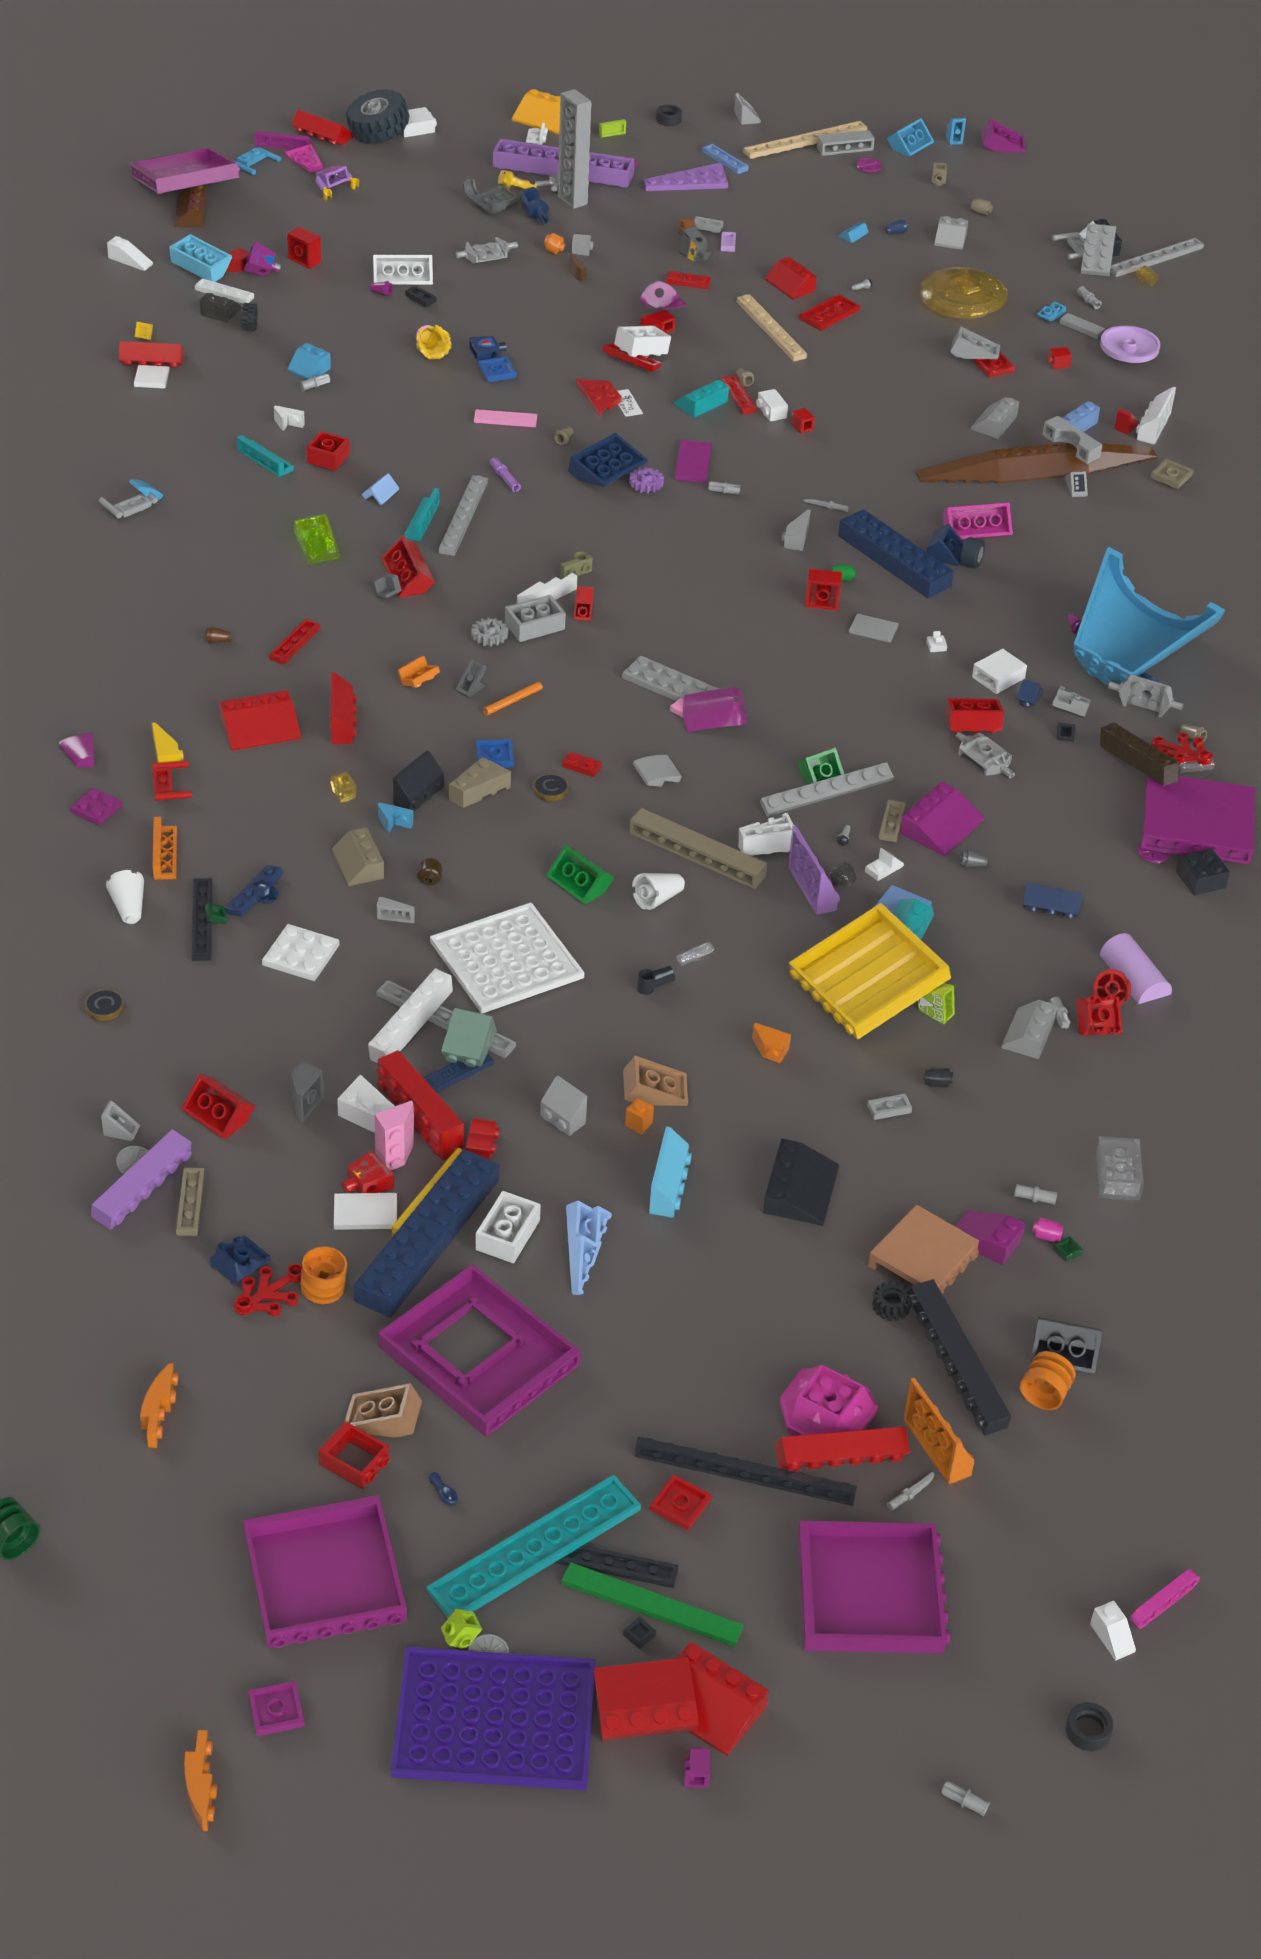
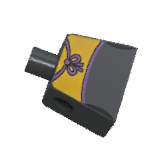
[679,226,710,262]

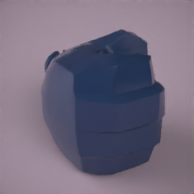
[520,187,549,225]

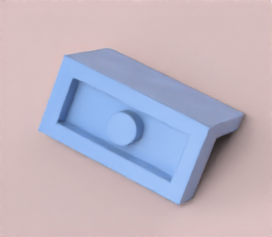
[361,473,399,505]

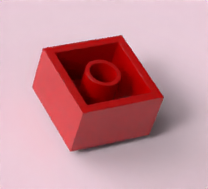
[287,226,321,269]
[306,431,350,471]
[805,568,842,611]

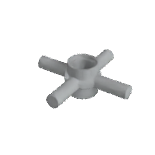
[535,173,558,191]

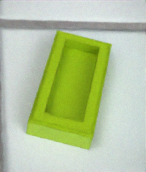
[599,119,626,138]

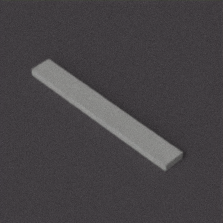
[1110,238,1204,277]
[376,980,516,1058]

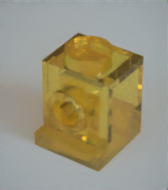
[330,772,356,803]

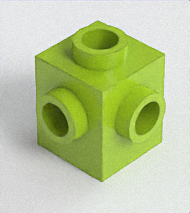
[441,1609,482,1649]

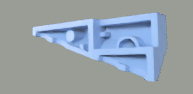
[566,1201,612,1295]

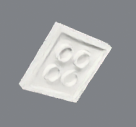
[262,924,339,981]

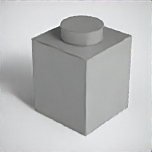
[572,234,593,256]

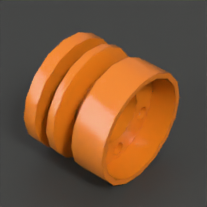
[300,1246,347,1304]
[1019,1351,1076,1410]

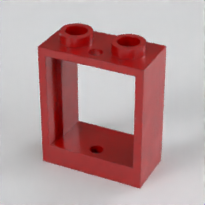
[318,1421,390,1489]

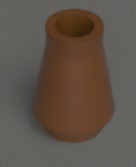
[205,626,231,643]

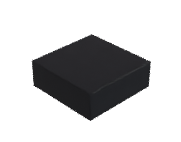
[623,1617,656,1649]

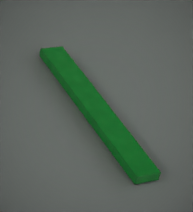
[561,1562,743,1647]

